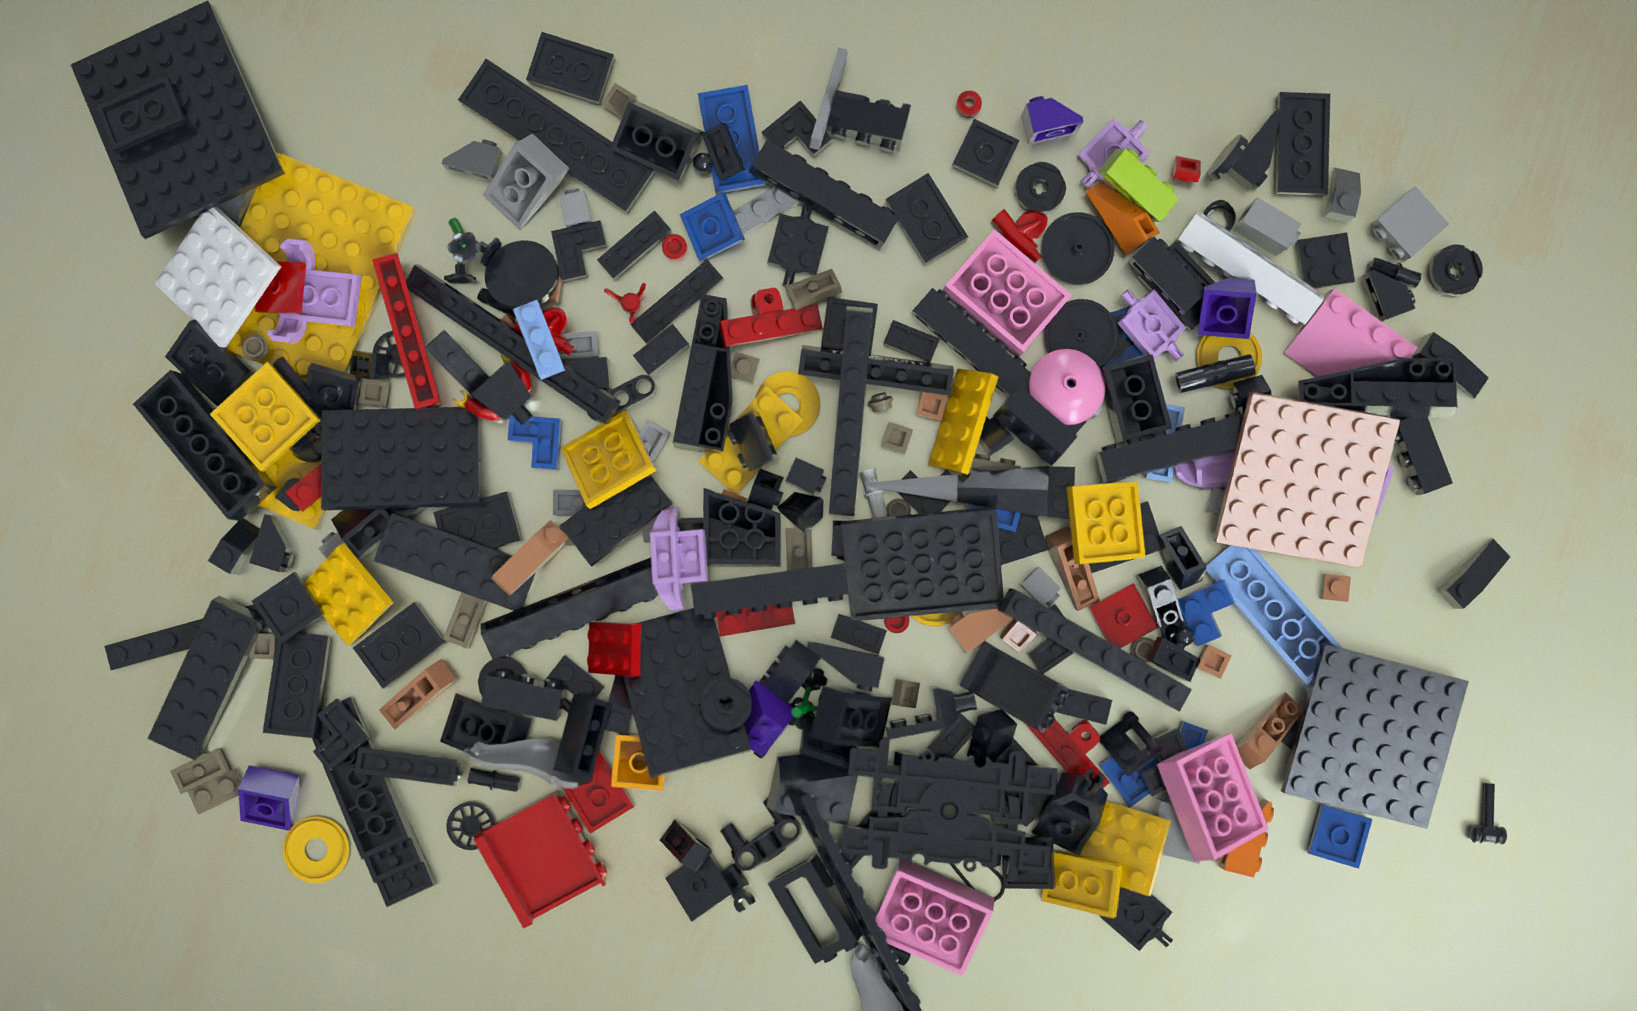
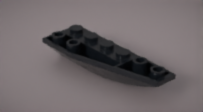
[673,294,733,452]
[1298,358,1458,418]
[331,458,482,559]

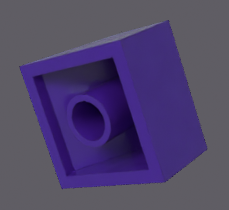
[1021,96,1084,144]
[1198,278,1257,339]
[744,681,794,757]
[238,765,300,831]

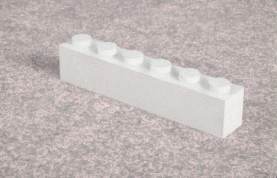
[1178,210,1324,324]

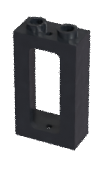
[768,853,862,964]

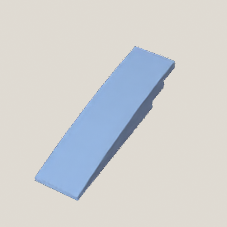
[1206,545,1342,692]

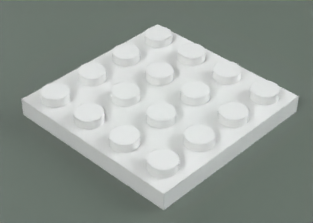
[154,206,281,347]

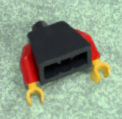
[453,354,533,425]

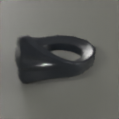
[1203,200,1236,231]

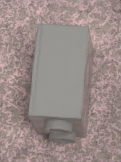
[1370,186,1449,262]
[1233,197,1301,256]
[1153,796,1200,864]

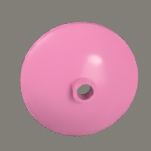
[1029,349,1105,425]

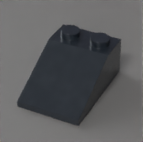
[727,411,779,471]
[807,641,885,692]
[811,686,892,748]
[440,693,532,751]

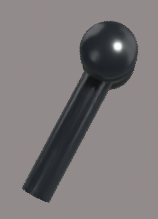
[1470,783,1507,845]

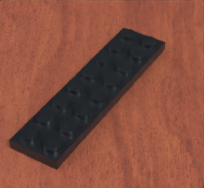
[458,58,655,213]

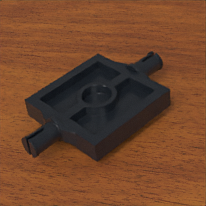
[767,205,829,287]
[1099,888,1173,952]

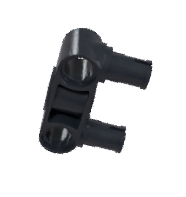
[720,798,802,871]

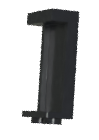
[959,641,1068,733]

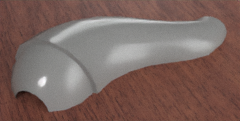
[464,739,588,789]
[851,944,904,1011]

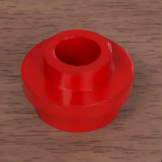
[957,90,982,116]

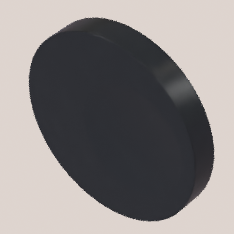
[1040,212,1115,286]
[485,240,559,311]
[1044,299,1119,368]

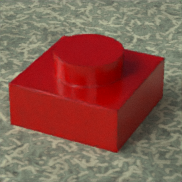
[1173,156,1201,183]

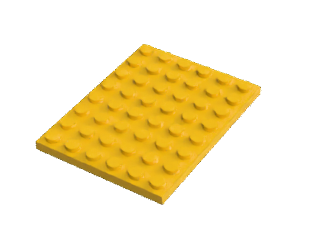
[226,152,414,382]

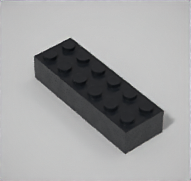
[133,370,277,521]
[147,595,265,760]

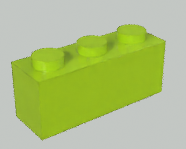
[1098,148,1179,222]

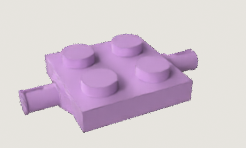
[1078,118,1150,190]
[1118,289,1186,361]

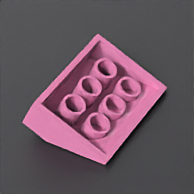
[942,229,1072,357]
[1283,288,1417,377]
[1157,733,1269,861]
[874,859,995,976]

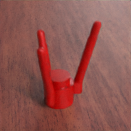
[604,283,646,323]

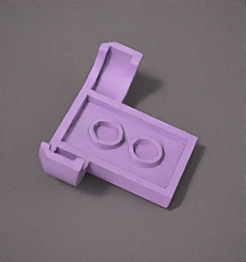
[267,239,362,343]

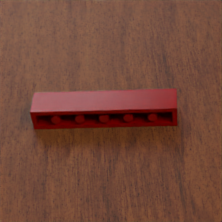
[372,253,440,410]

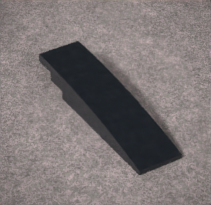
[312,697,436,907]

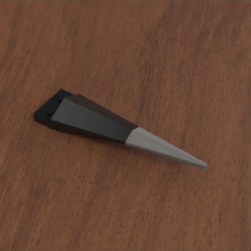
[868,466,1075,519]

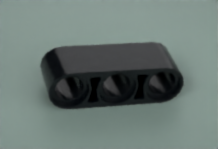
[587,375,657,423]

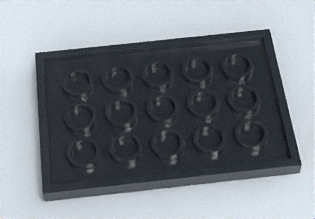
[321,407,480,511]
[841,506,1004,622]
[623,608,751,779]

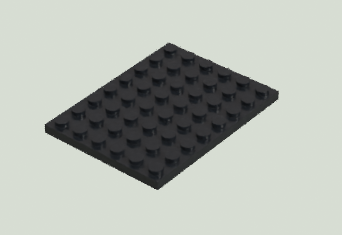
[70,0,285,240]

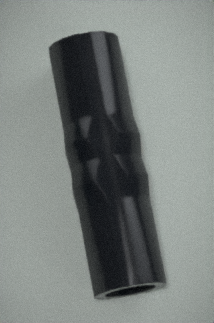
[1175,354,1256,393]

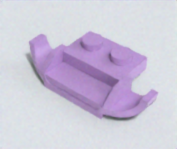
[1175,450,1235,490]
[650,508,708,611]

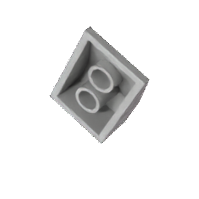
[483,134,569,229]

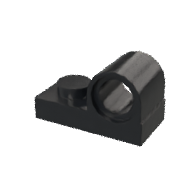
[660,819,713,872]

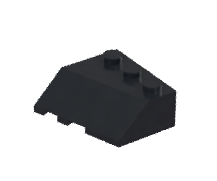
[827,90,911,153]
[703,488,781,567]
[767,746,858,825]

